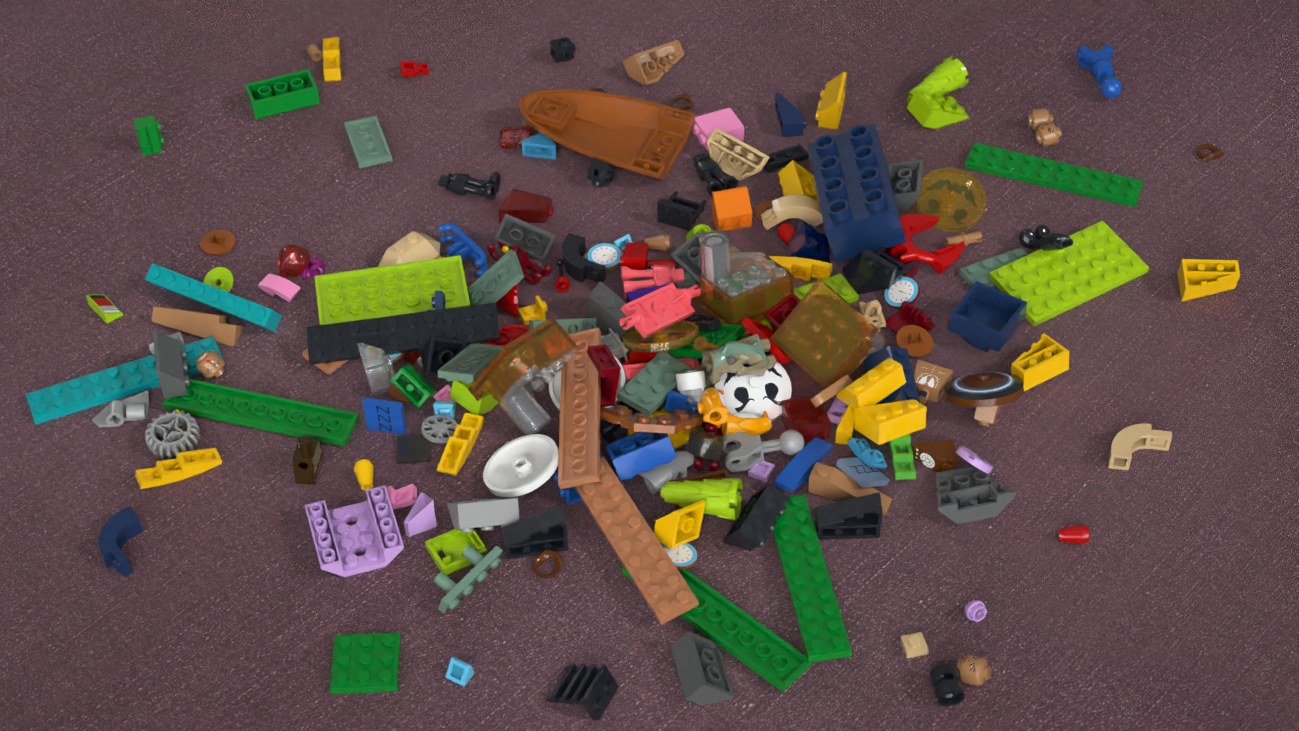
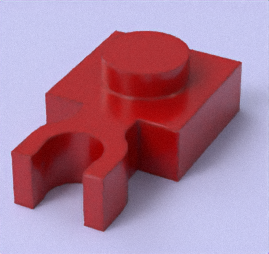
[399,61,429,77]

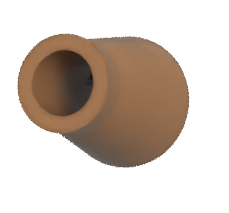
[645,234,672,251]

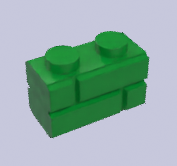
[134,115,164,156]
[391,364,437,408]

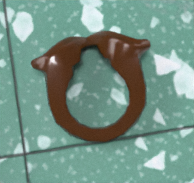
[670,93,694,110]
[1196,144,1225,161]
[533,549,566,579]

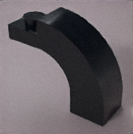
[562,233,606,283]

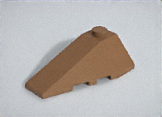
[622,40,685,86]
[808,462,892,516]

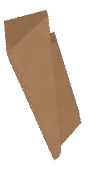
[152,306,244,347]

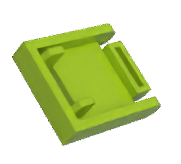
[425,529,489,575]

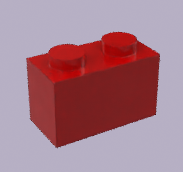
[620,242,649,270]

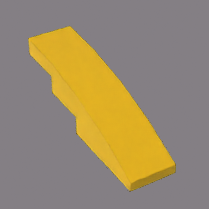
[755,256,832,282]
[437,413,484,475]
[135,448,222,489]

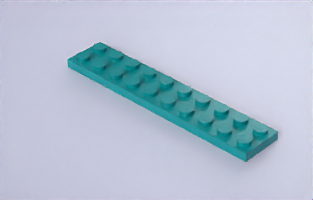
[25,336,225,425]

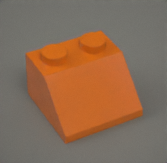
[712,186,752,233]

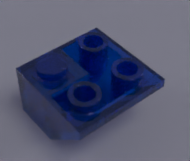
[788,220,830,263]

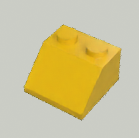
[654,500,706,549]

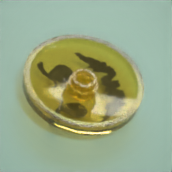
[915,167,987,232]
[623,321,700,353]

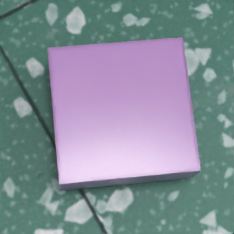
[748,461,775,483]

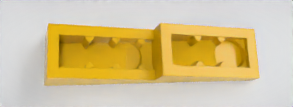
[323,37,341,82]
[835,406,854,445]

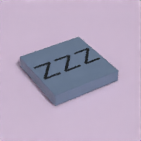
[836,457,890,488]

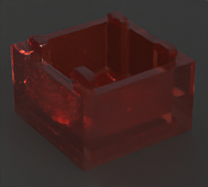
[781,395,830,443]

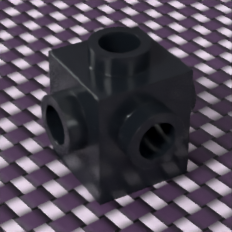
[550,37,576,63]
[587,159,616,187]

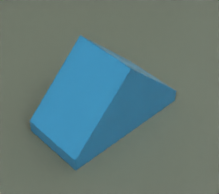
[522,133,557,159]

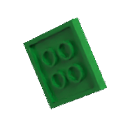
[668,324,746,359]
[330,632,401,694]

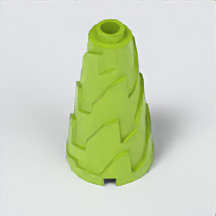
[907,56,969,103]
[661,478,743,520]

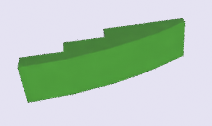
[888,434,916,480]

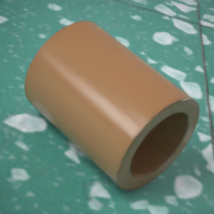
[307,44,323,62]

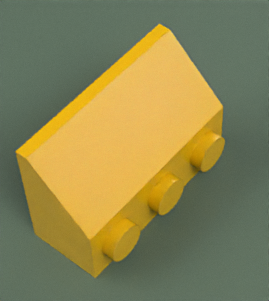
[815,72,847,129]
[778,160,820,204]
[836,357,906,409]

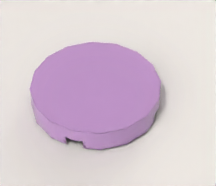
[956,446,993,474]

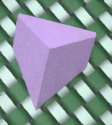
[404,493,437,537]

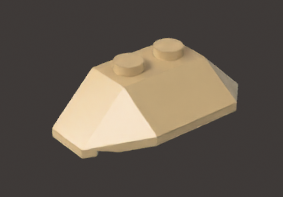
[707,127,770,181]
[378,231,441,267]

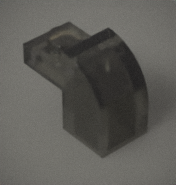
[686,426,724,461]

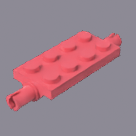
[619,283,701,338]

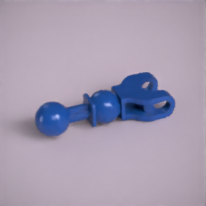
[1077,45,1122,99]

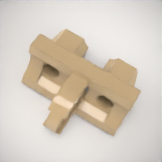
[859,300,886,333]

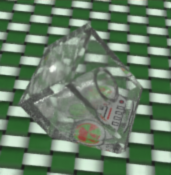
[357,343,395,396]

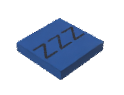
[363,398,407,435]

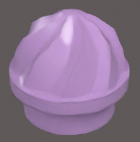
[964,600,987,622]

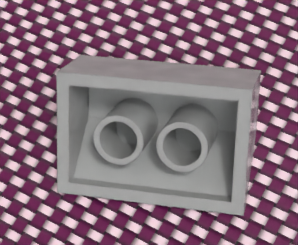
[447,497,520,533]

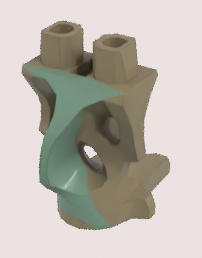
[700,334,776,390]

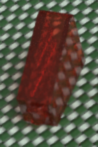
[498,188,554,223]

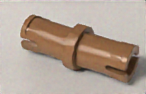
[945,231,982,247]

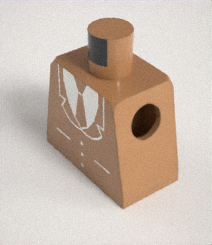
[914,360,953,404]

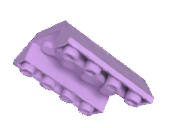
[305,485,404,577]

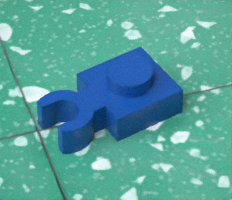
[664,390,699,414]

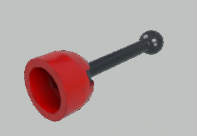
[555,259,570,292]

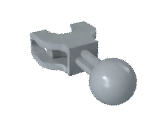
[720,430,804,472]

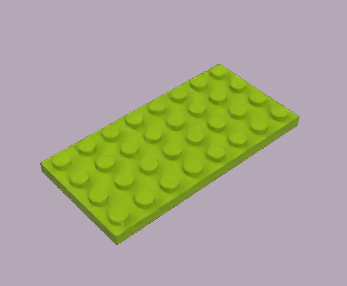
[988,221,1150,326]
[314,255,470,325]

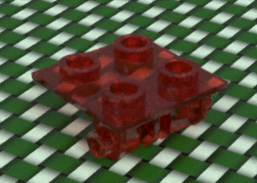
[499,125,534,150]

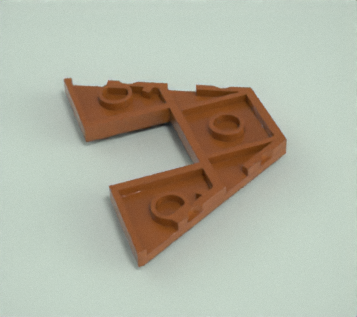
[600,406,709,434]

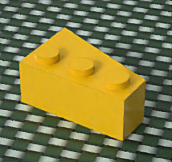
[1177,259,1240,302]
[1011,333,1069,391]
[854,399,927,445]

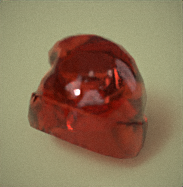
[278,245,310,279]

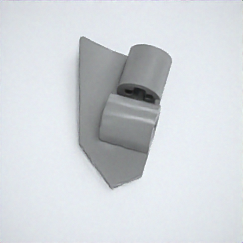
[92,391,149,428]
[638,451,694,494]

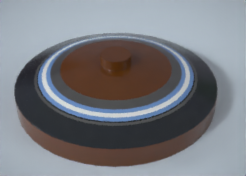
[944,372,1024,407]

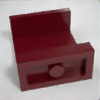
[587,344,621,408]

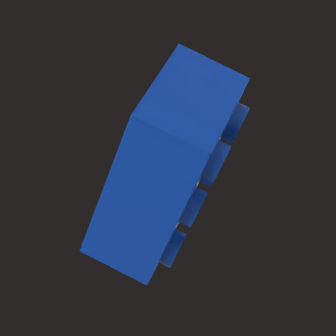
[605,432,677,481]

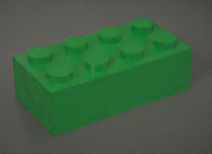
[244,69,320,119]

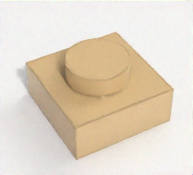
[900,632,928,658]

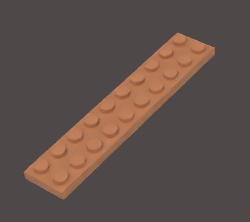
[558,327,601,489]
[574,456,699,625]

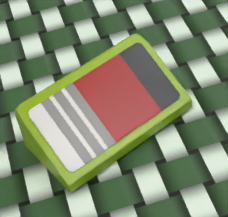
[86,294,123,324]

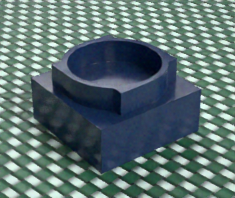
[948,281,1028,352]

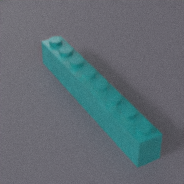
[145,263,282,332]

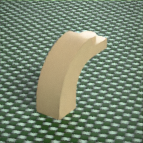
[761,195,823,230]
[1108,423,1172,470]

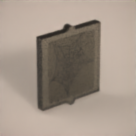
[397,433,430,465]

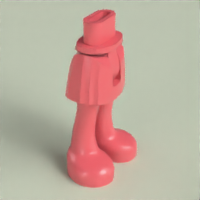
[620,265,685,299]

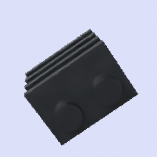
[657,191,707,231]
[858,247,913,290]
[546,663,619,720]

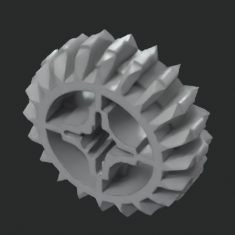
[145,409,200,459]

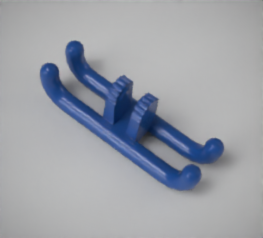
[438,223,488,277]

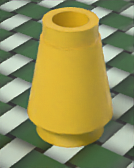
[354,459,374,491]

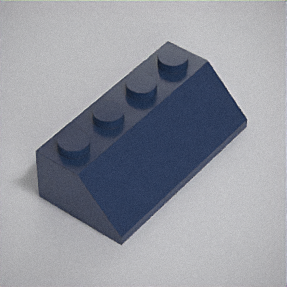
[863,346,920,405]

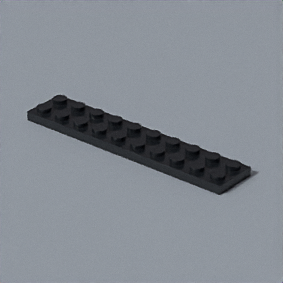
[307,303,500,365]

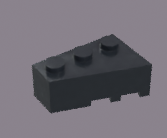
[815,492,883,540]
[502,504,568,559]

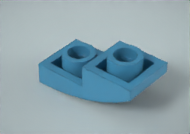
[847,438,887,468]

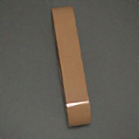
[811,374,853,408]

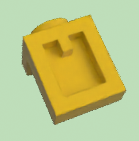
[518,295,548,325]

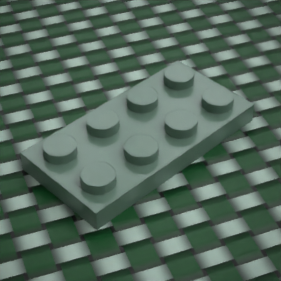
[344,116,393,168]
[959,247,1028,289]
[467,249,524,306]
[438,343,507,383]
[617,351,693,416]

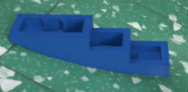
[774,437,834,493]

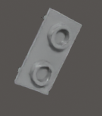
[601,328,628,361]

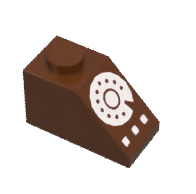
[912,440,957,472]

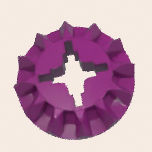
[295,256,325,279]

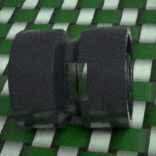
[930,664,965,706]

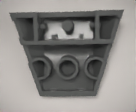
[935,465,1016,524]

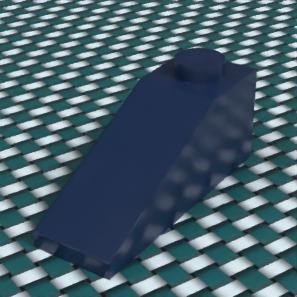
[775,93,806,137]

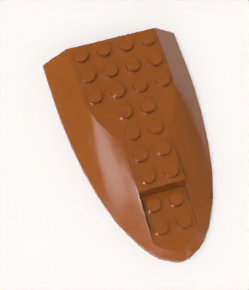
[519,89,696,181]

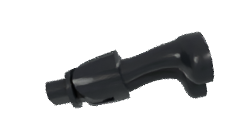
[693,153,738,197]
[438,172,500,200]
[1019,225,1073,251]

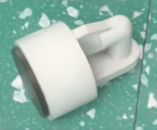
[675,368,707,411]

